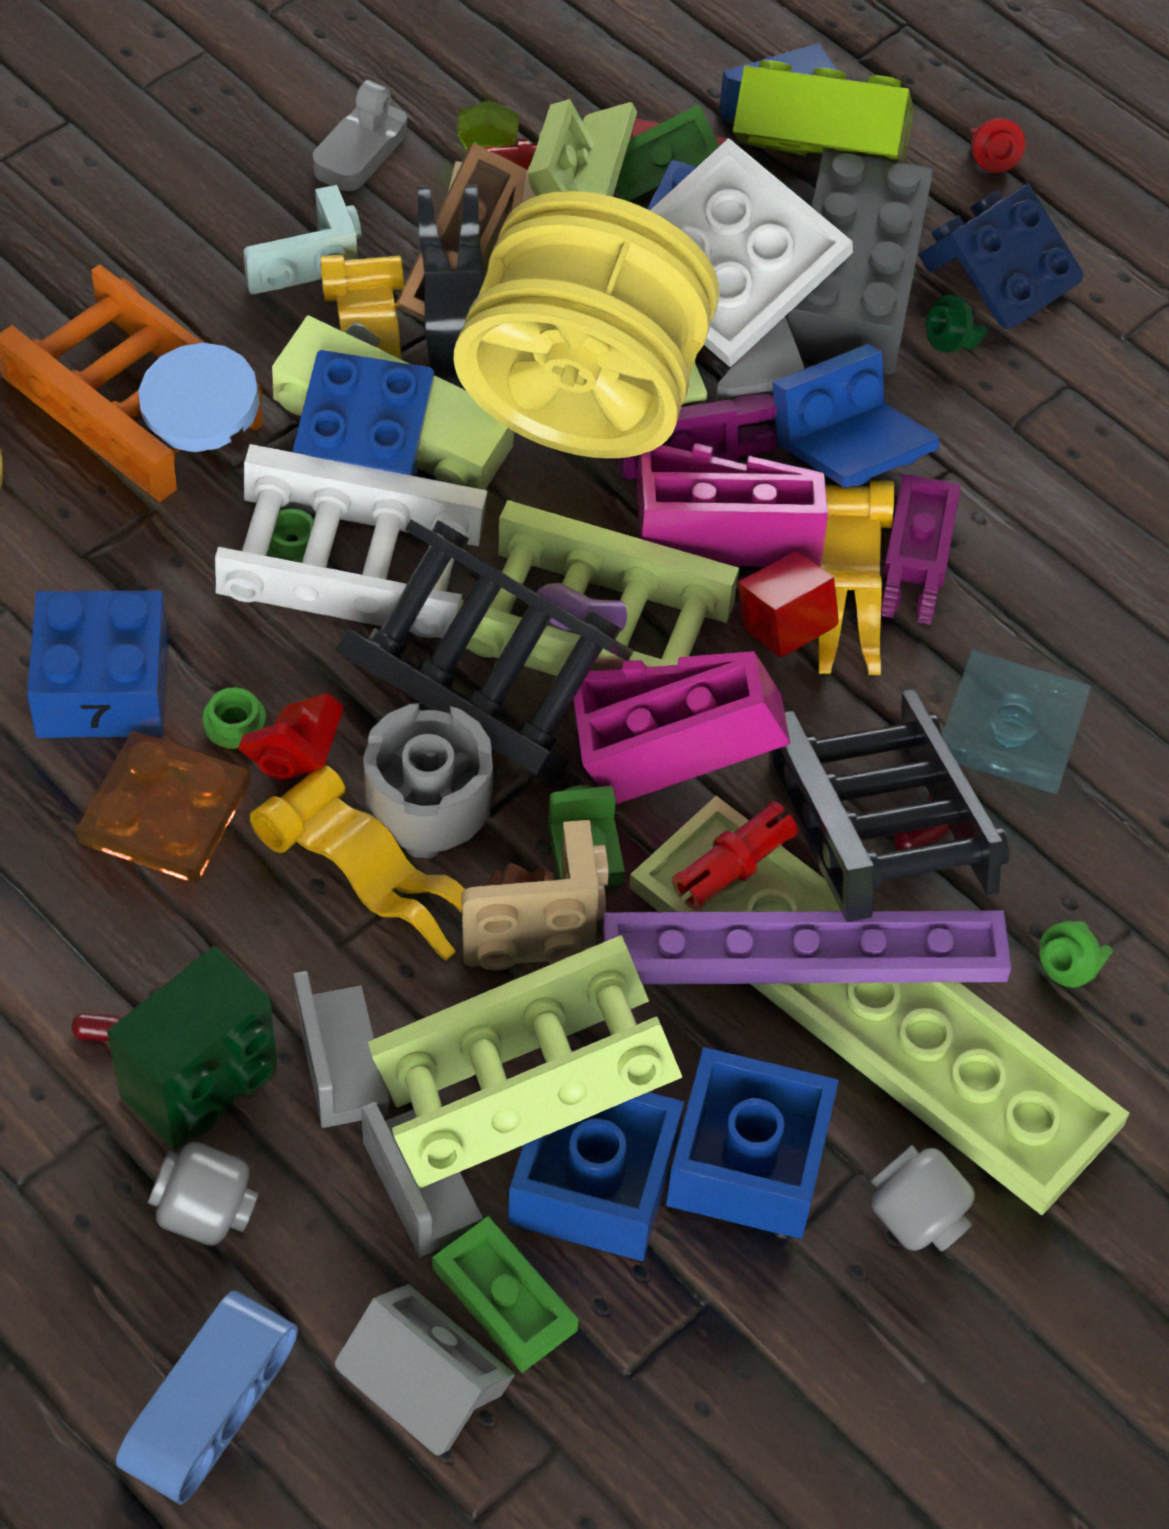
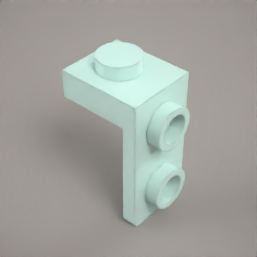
[243,185,361,294]

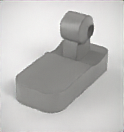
[313,80,407,191]

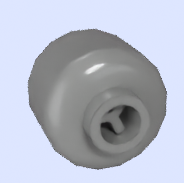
[147,1141,258,1246]
[870,1145,975,1252]

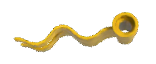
[320,255,404,359]
[819,480,894,676]
[250,765,465,961]

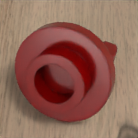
[970,118,1025,173]

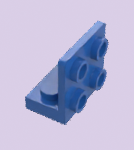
[772,344,939,487]
[292,350,434,477]

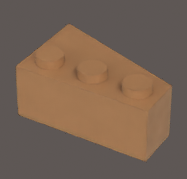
[394,143,527,323]

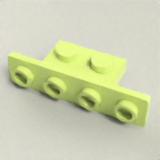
[528,99,637,197]

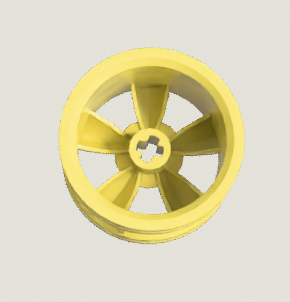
[453,191,720,459]

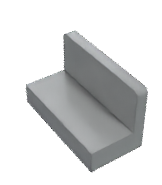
[293,971,389,1128]
[361,1102,483,1258]
[335,1284,515,1455]

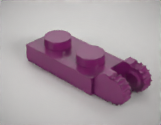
[618,393,778,480]
[881,474,961,625]

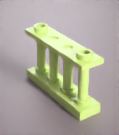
[457,500,739,676]
[368,935,682,1189]

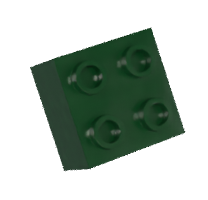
[107,945,277,1149]

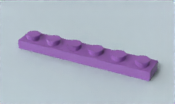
[603,911,1011,984]

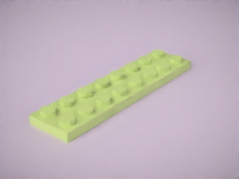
[629,796,1130,1215]

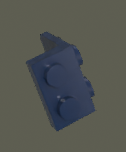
[918,183,1083,329]

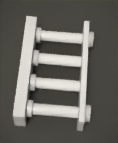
[215,444,487,638]

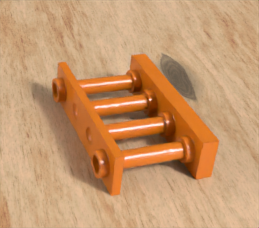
[0,264,263,503]

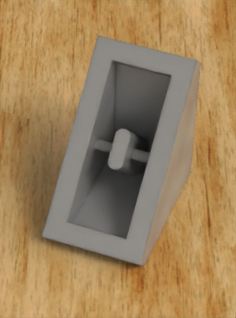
[716,317,805,422]

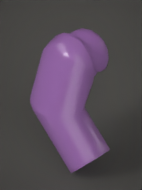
[537,583,627,632]

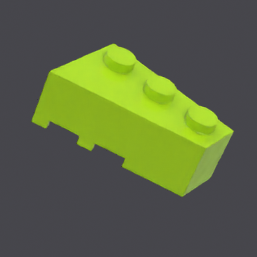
[733,60,914,163]

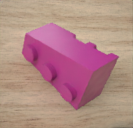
[636,443,828,567]
[574,651,791,805]

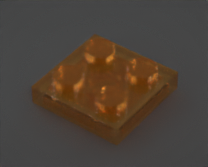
[76,730,250,884]

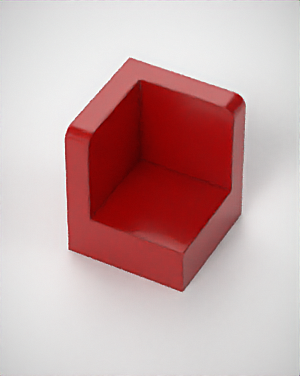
[738,552,839,658]

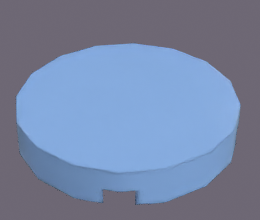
[138,343,260,452]

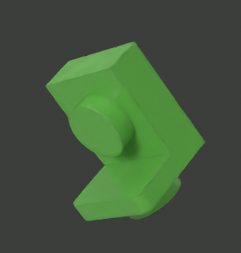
[548,785,625,887]

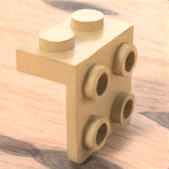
[462,820,608,970]

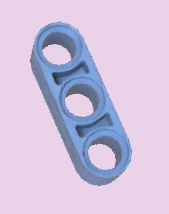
[116,1290,298,1505]

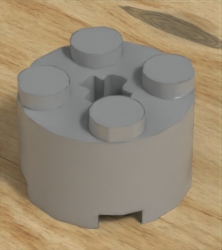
[363,704,493,859]

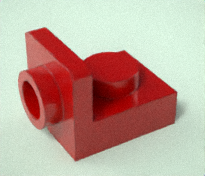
[238,693,344,782]

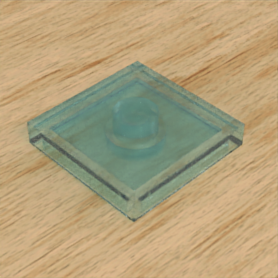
[942,650,1091,794]

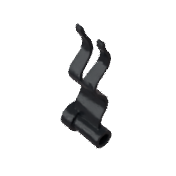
[418,184,484,390]

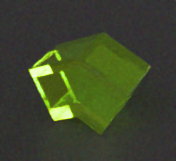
[457,100,519,149]

